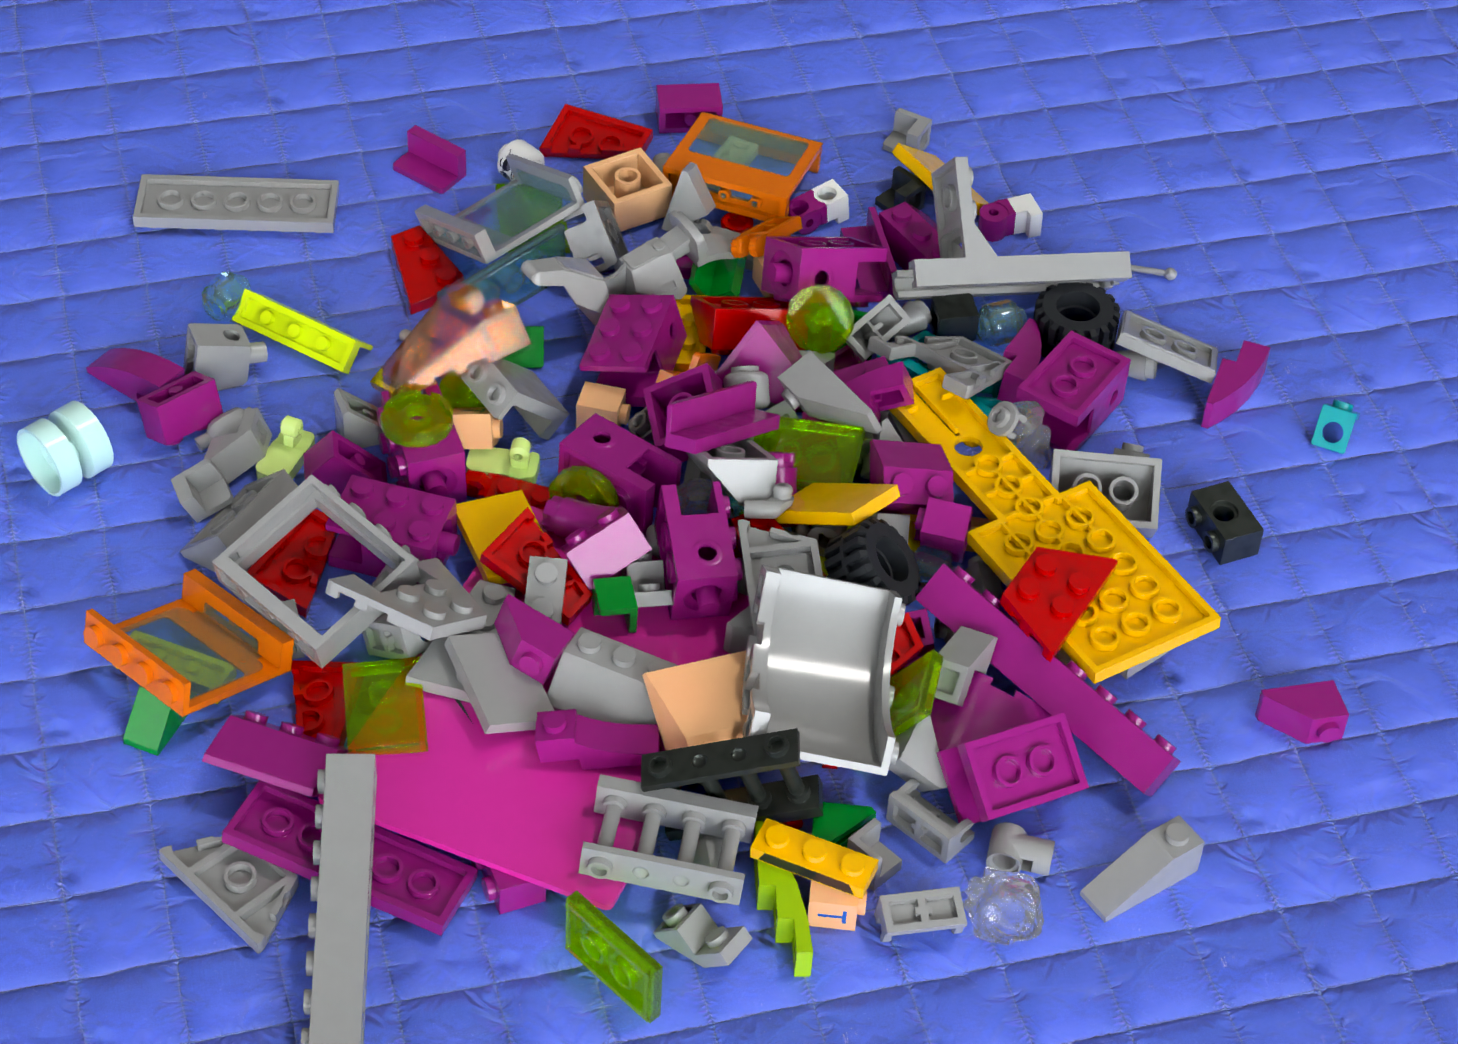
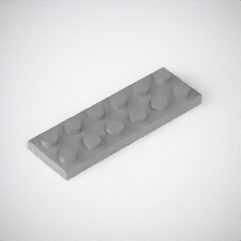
[133,174,339,233]

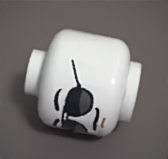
[497,139,545,182]

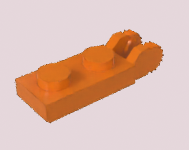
[730,216,803,258]

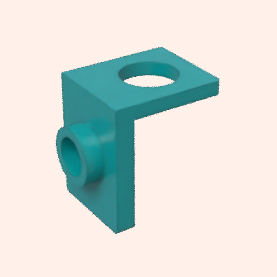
[1311,399,1360,454]

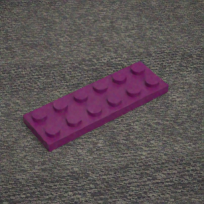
[222,780,478,936]

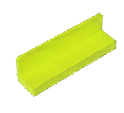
[231,289,373,374]

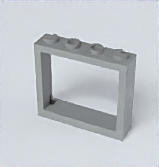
[212,474,421,668]

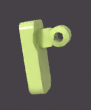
[256,415,315,480]
[466,437,540,484]

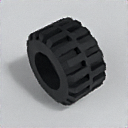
[1033,282,1120,358]
[824,518,921,606]

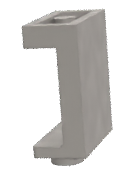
[461,350,569,440]

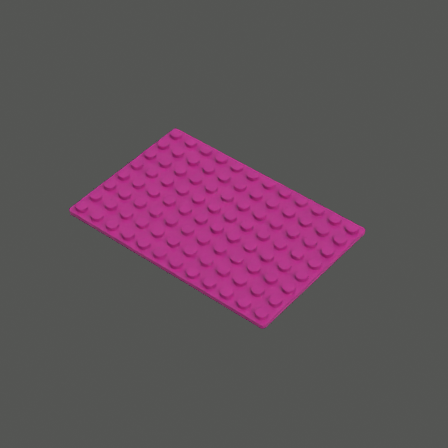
[319,506,749,910]

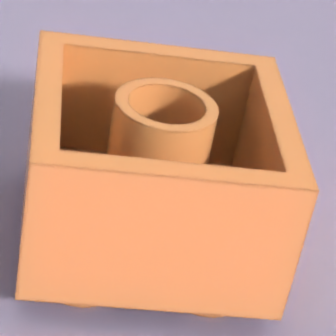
[583,147,672,232]

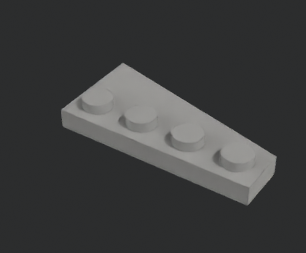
[405,580,516,703]

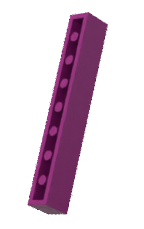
[916,564,1181,797]

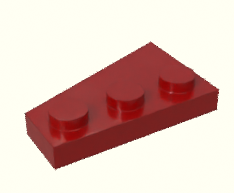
[480,507,593,626]

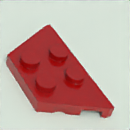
[1000,547,1118,662]

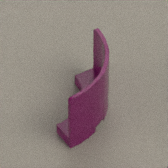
[890,656,1052,751]

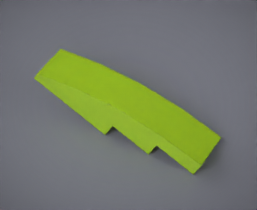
[753,821,813,977]

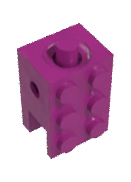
[761,236,888,308]
[579,294,687,407]
[1015,331,1131,451]
[376,381,467,504]
[557,413,682,537]
[325,475,460,584]
[654,481,743,620]
[936,712,1089,824]

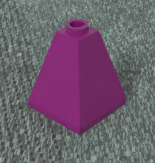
[716,320,804,413]

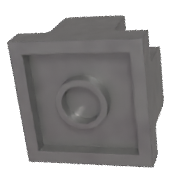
[563,200,629,274]

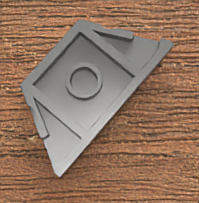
[738,519,823,636]
[159,836,299,954]

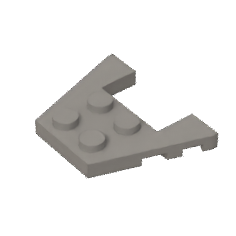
[867,336,1012,399]
[325,558,488,641]

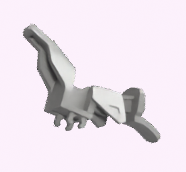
[521,210,735,327]

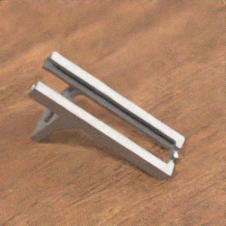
[891,156,1132,300]

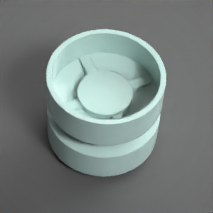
[17,400,114,497]

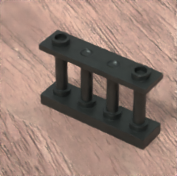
[641,728,823,841]

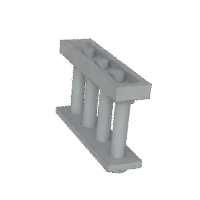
[579,774,759,906]

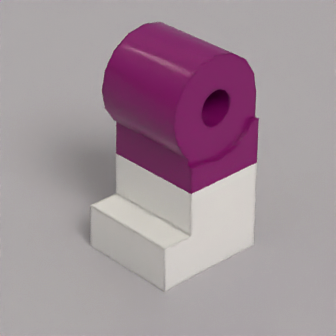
[788,179,849,235]
[978,193,1043,242]

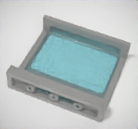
[415,154,585,264]

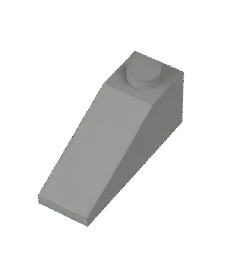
[778,350,883,434]
[1080,815,1205,923]

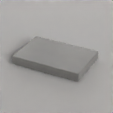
[1116,310,1218,384]
[444,632,555,734]

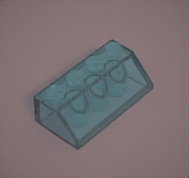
[437,223,565,338]

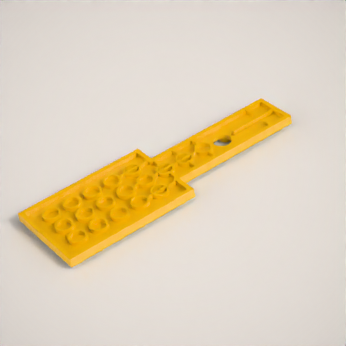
[888,367,1221,684]

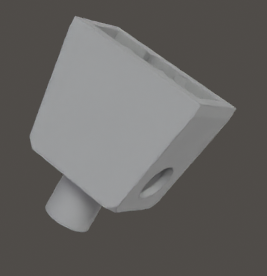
[183,323,268,391]

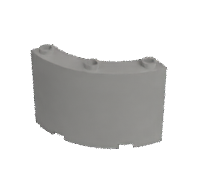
[742,564,906,776]

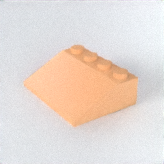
[642,650,748,787]

